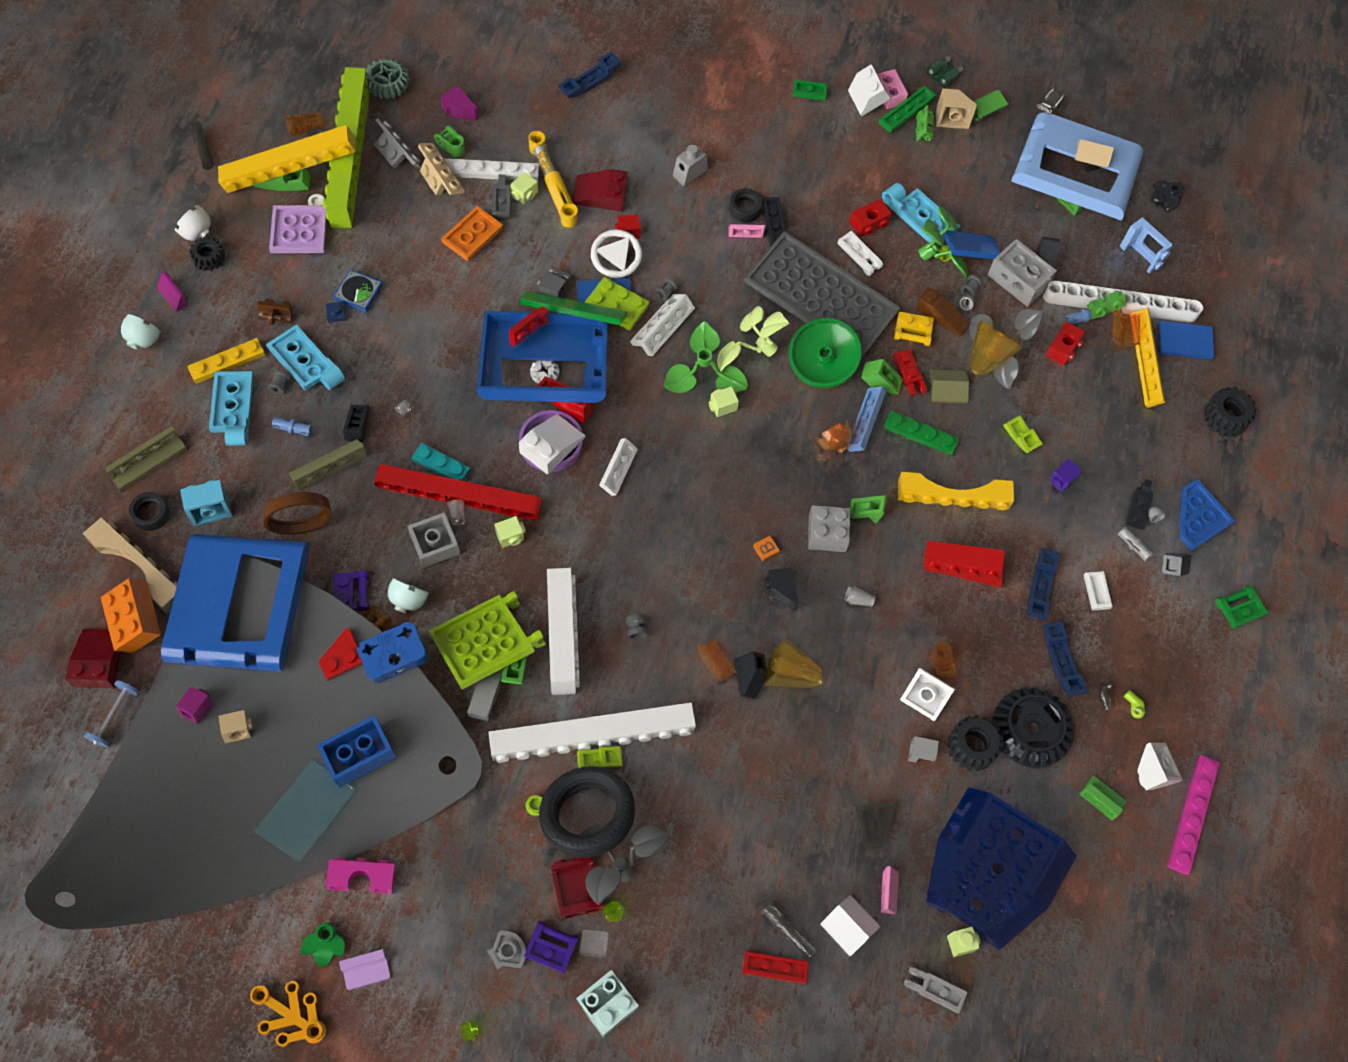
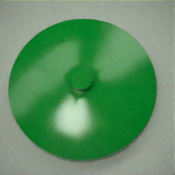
[789,318,861,389]

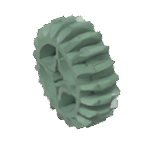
[366,58,410,100]

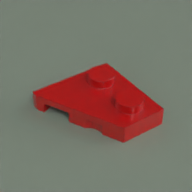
[318,627,363,681]

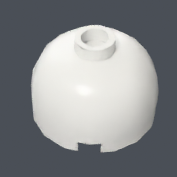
[175,205,211,241]

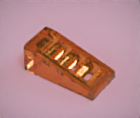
[286,112,325,137]

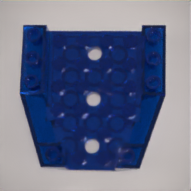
[926,787,1076,950]

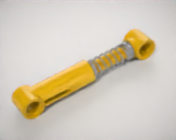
[528,131,578,228]

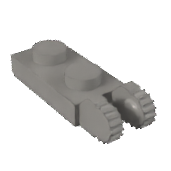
[904,967,968,1014]

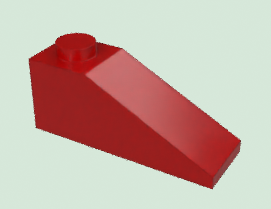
[536,376,593,423]

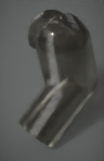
[1098,681,1114,710]

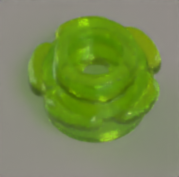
[603,901,624,922]
[460,1020,478,1042]

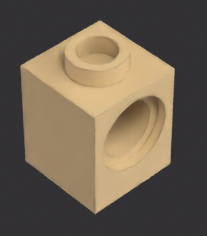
[218,710,253,743]

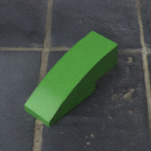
[252,169,311,191]

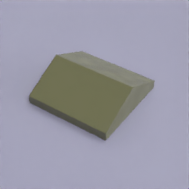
[929,369,969,404]

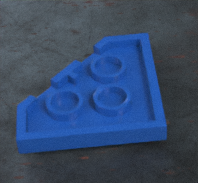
[1179,479,1235,552]

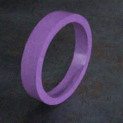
[519,410,583,472]

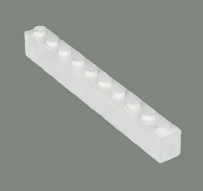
[489,703,696,763]

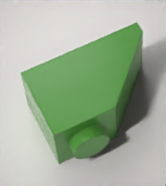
[861,359,903,395]

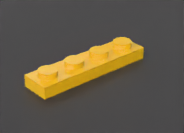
[187,338,265,384]

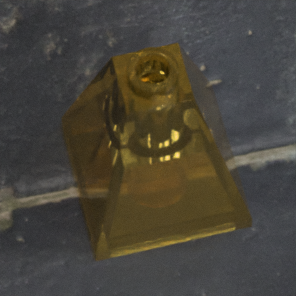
[969,320,1022,376]
[763,639,824,688]

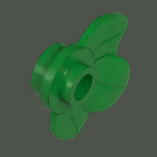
[300,923,345,968]

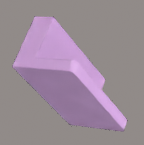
[339,949,391,990]

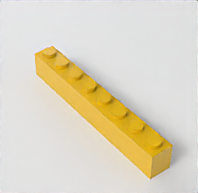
[218,125,356,193]

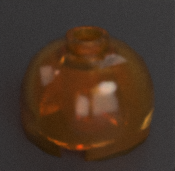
[815,419,853,453]

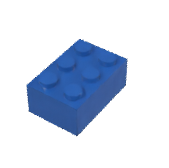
[317,715,397,788]

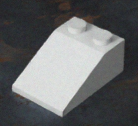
[519,414,585,475]

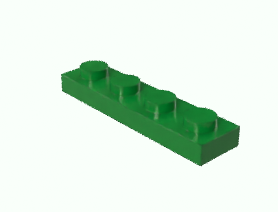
[879,85,936,133]
[883,411,959,456]

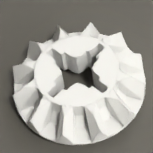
[530,360,559,383]

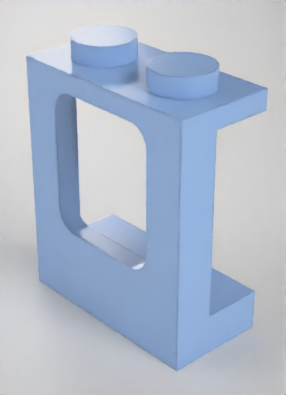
[1119,217,1173,273]

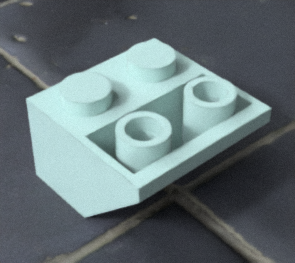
[576,970,639,1038]

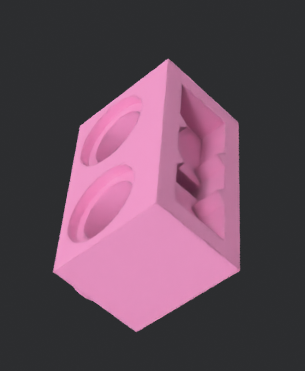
[878,69,908,109]

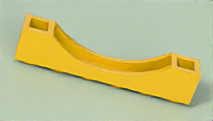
[898,472,1014,510]

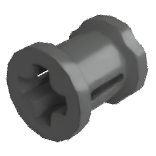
[960,275,983,297]
[655,278,678,301]
[268,370,290,395]

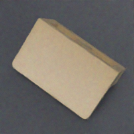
[1075,139,1114,168]

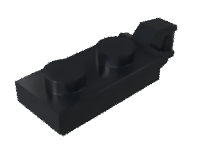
[1125,479,1153,530]

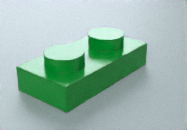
[792,79,827,101]

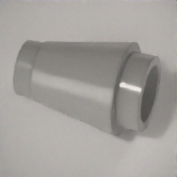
[845,586,875,607]

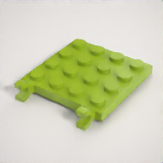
[429,591,546,689]

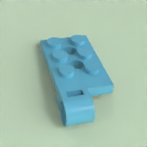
[882,183,960,245]
[266,324,345,391]
[209,371,254,446]

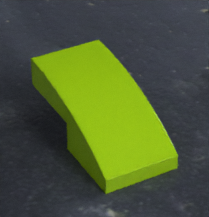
[1003,416,1042,453]
[577,746,622,769]

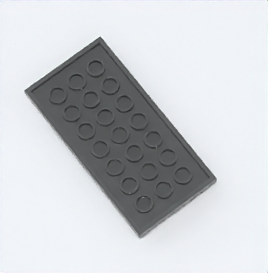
[744,231,900,359]

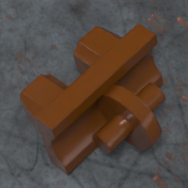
[257,298,292,325]

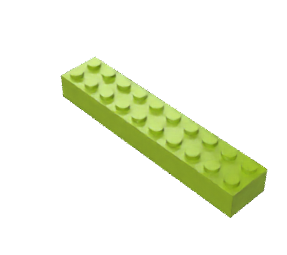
[323,67,370,229]

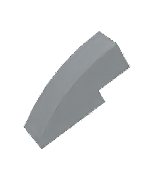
[468,668,504,722]

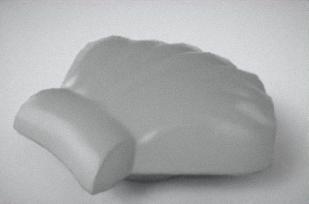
[487,930,526,970]

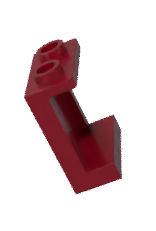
[550,857,604,920]

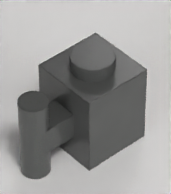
[537,267,571,298]

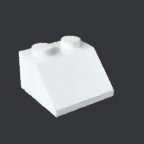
[848,65,890,116]

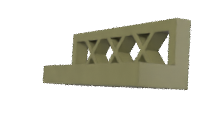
[104,426,187,492]
[289,439,367,491]

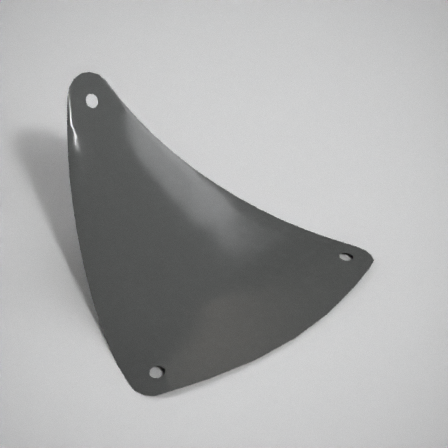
[24,555,482,930]

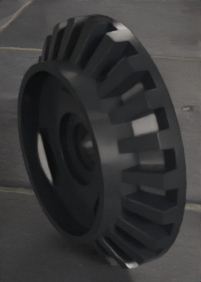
[992,687,1075,768]

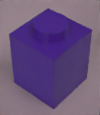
[1049,459,1082,492]

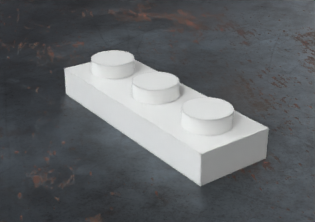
[599,438,638,496]

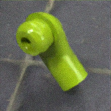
[1124,690,1145,719]

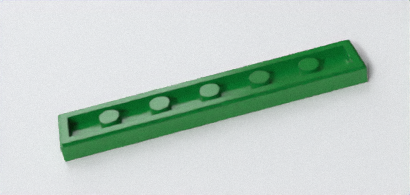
[520,291,627,325]

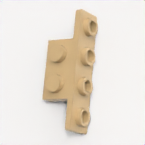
[418,143,465,195]

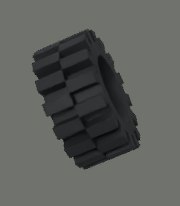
[189,236,225,271]

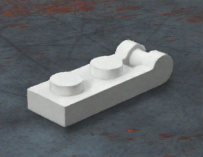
[837,231,883,276]

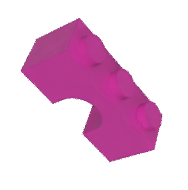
[326,857,395,894]

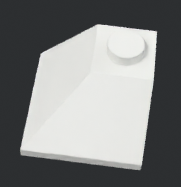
[1138,742,1183,790]

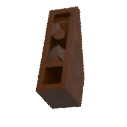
[915,287,970,337]

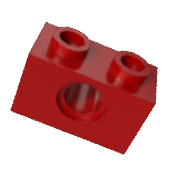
[849,199,892,237]
[1045,322,1085,366]

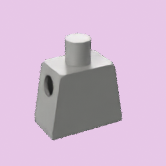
[673,145,708,186]

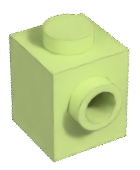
[511,172,538,204]
[709,386,739,417]
[494,516,526,548]
[947,927,980,957]

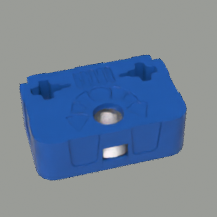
[357,622,429,683]

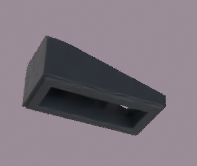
[343,404,370,442]

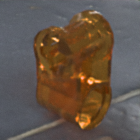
[930,641,957,680]

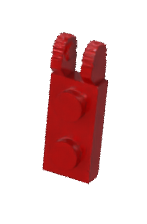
[509,306,548,347]
[893,349,927,396]

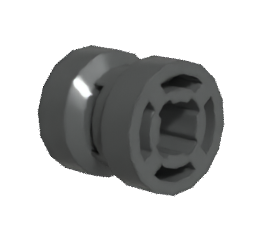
[626,614,648,640]

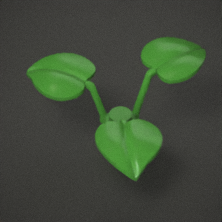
[918,205,968,280]
[664,321,748,394]

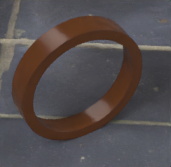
[262,492,332,535]

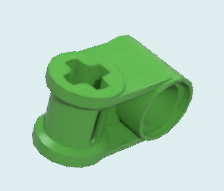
[434,126,466,158]

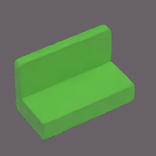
[1079,776,1126,820]

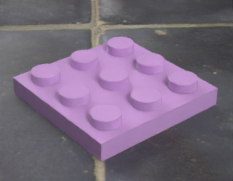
[269,205,327,253]

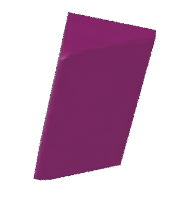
[158,271,187,311]

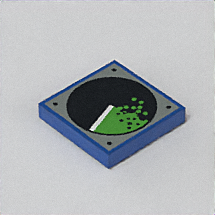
[333,270,383,312]

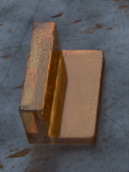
[1113,309,1140,348]
[697,639,735,684]

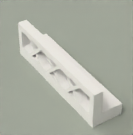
[630,294,695,356]

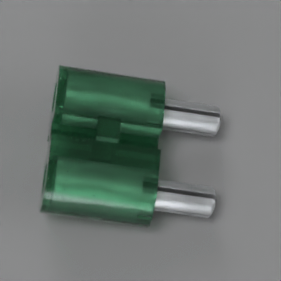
[926,56,963,87]

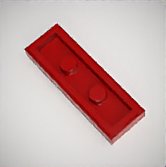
[742,951,809,984]

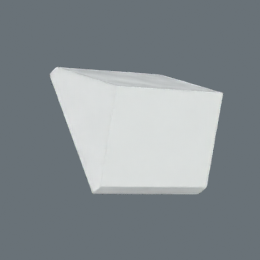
[900,667,955,721]
[820,895,880,956]

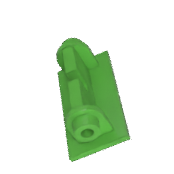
[916,105,934,141]
[1087,291,1126,319]

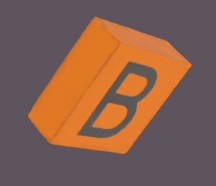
[753,536,780,562]

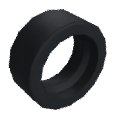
[729,188,762,222]
[129,492,170,531]

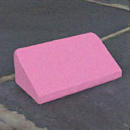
[729,224,765,238]
[881,866,899,914]

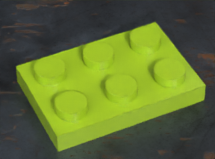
[585,277,649,331]

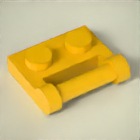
[894,311,934,346]

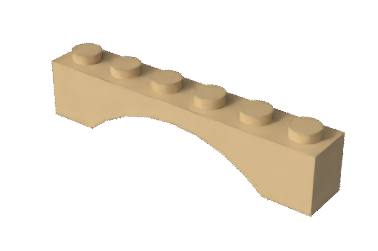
[83,518,178,614]

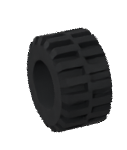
[1204,387,1257,437]
[947,715,1003,771]

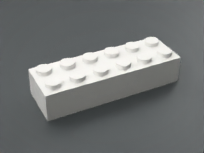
[547,568,580,695]

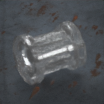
[447,500,466,525]

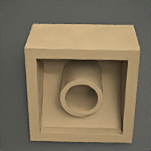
[935,89,976,129]

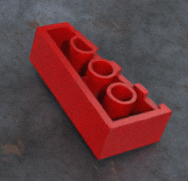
[924,541,1005,588]

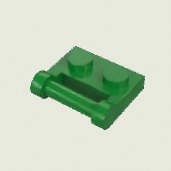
[1215,585,1268,629]

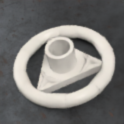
[591,229,642,278]

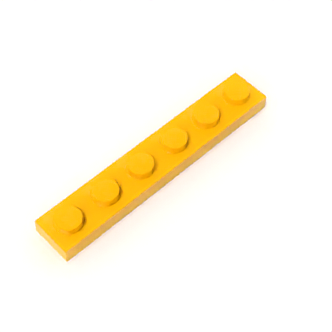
[1130,308,1165,408]

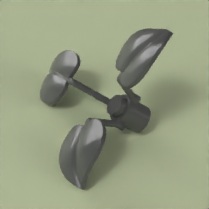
[969,309,1044,389]
[581,825,671,905]

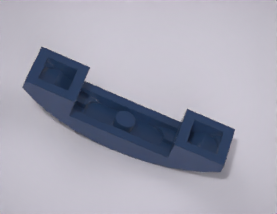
[558,52,621,98]
[1026,548,1060,621]
[1043,621,1088,696]

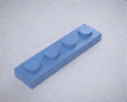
[846,386,886,452]

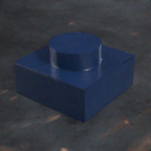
[326,302,346,323]

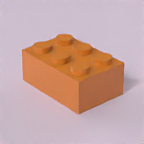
[101,578,161,653]

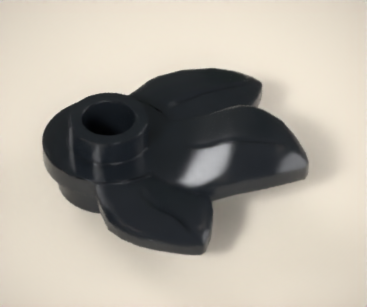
[1151,181,1183,211]

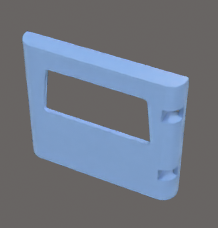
[1011,112,1143,221]

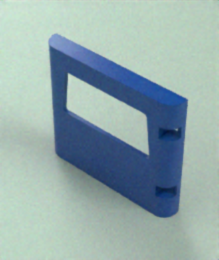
[477,311,607,403]
[161,534,311,672]

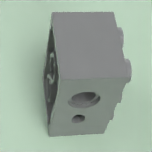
[988,239,1057,307]

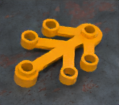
[250,981,326,1047]

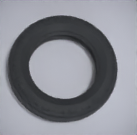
[539,766,635,858]

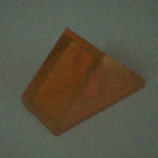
[361,605,394,632]

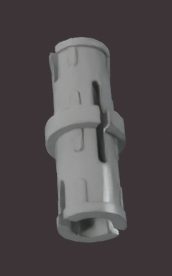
[1118,526,1154,562]

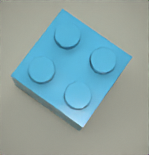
[180,480,233,527]

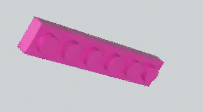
[1167,755,1220,875]

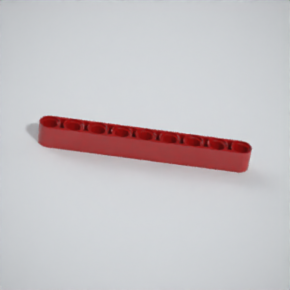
[373,465,543,521]

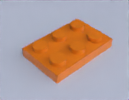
[441,206,503,261]

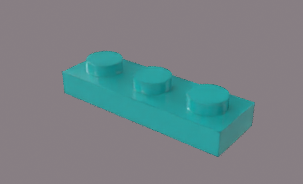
[411,443,470,481]

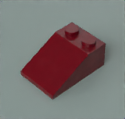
[572,169,628,212]
[65,629,121,688]

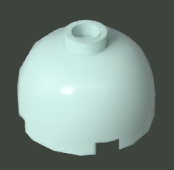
[121,314,161,349]
[388,578,429,613]

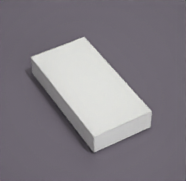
[1083,571,1113,610]

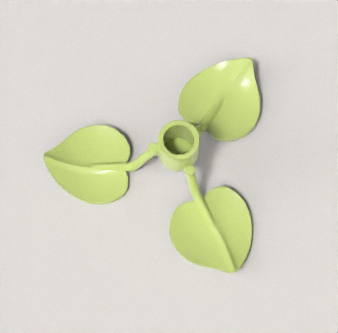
[717,306,790,372]

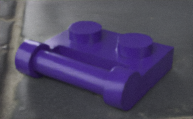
[333,570,369,611]
[524,920,579,974]

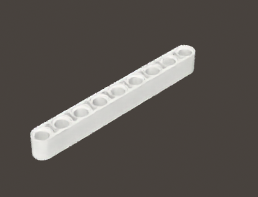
[1043,281,1203,323]

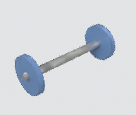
[84,681,139,747]

